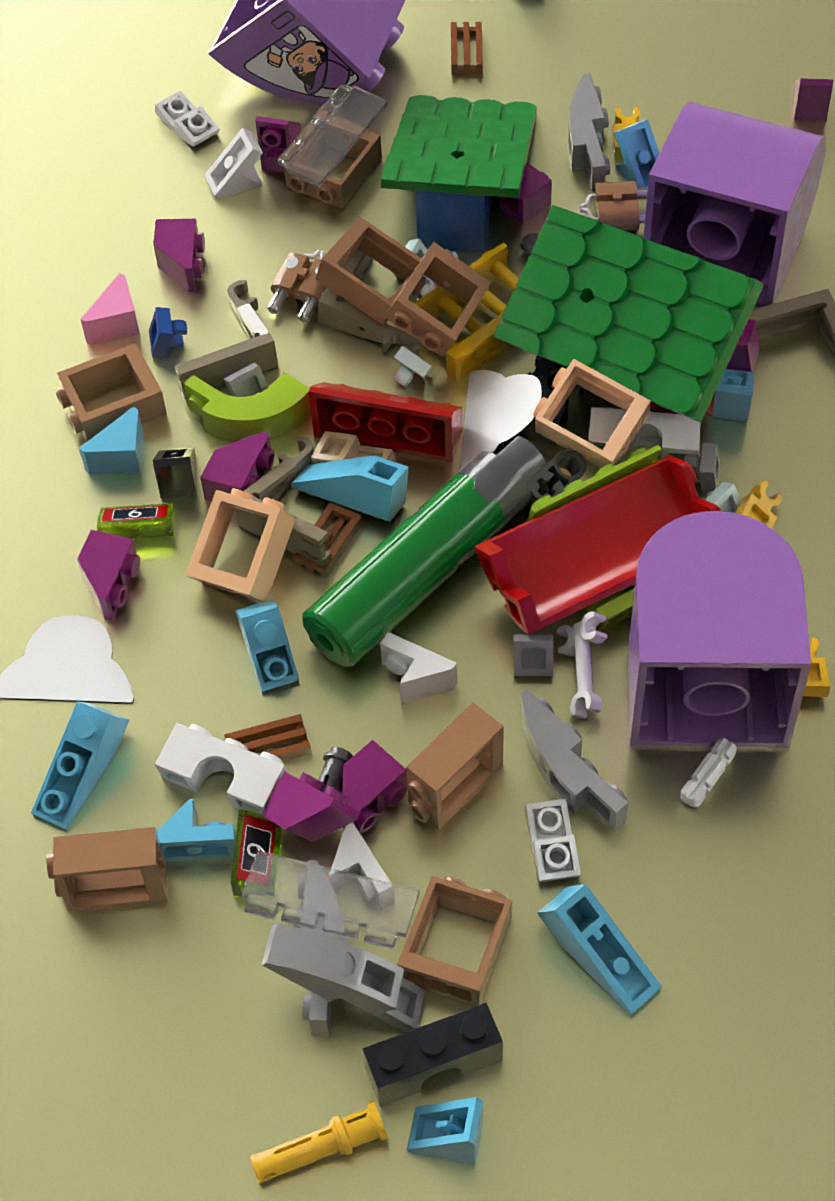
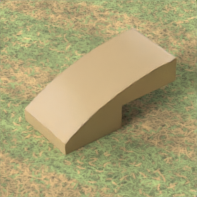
[310,431,396,463]

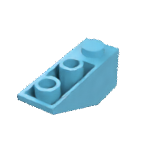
[291,455,408,522]
[31,701,129,829]

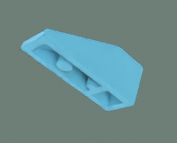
[537,884,662,1014]

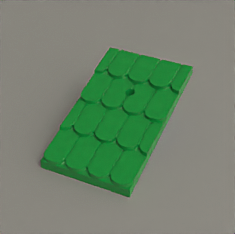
[380,95,537,253]
[493,205,764,423]

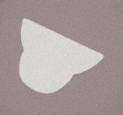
[459,370,542,471]
[0,615,134,703]

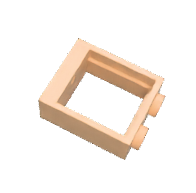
[533,359,651,468]
[186,488,296,602]

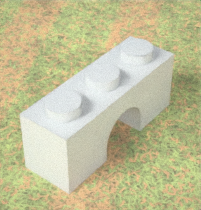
[587,407,701,465]
[155,723,287,821]

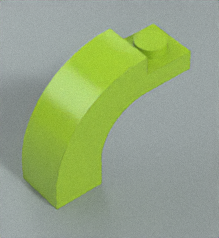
[184,372,311,442]

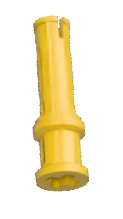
[250,1101,388,1184]

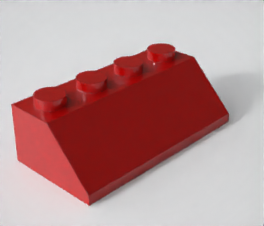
[309,382,463,463]

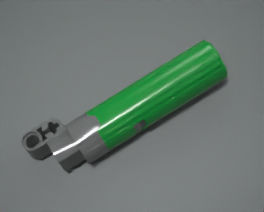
[302,436,587,668]

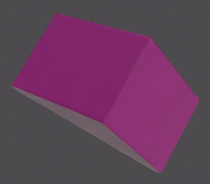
[794,78,833,121]

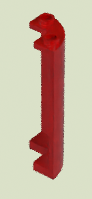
[474,455,721,635]

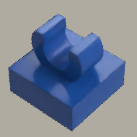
[149,307,188,357]

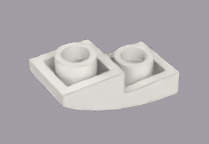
[154,90,220,147]
[525,798,581,882]

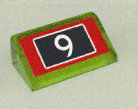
[96,503,174,539]
[230,810,282,897]

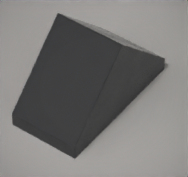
[153,447,197,498]

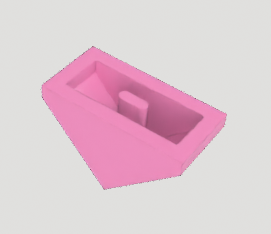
[80,273,140,344]

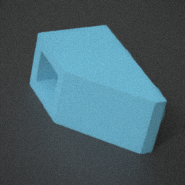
[235,599,299,692]

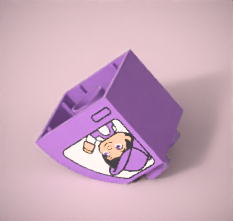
[208,0,405,104]

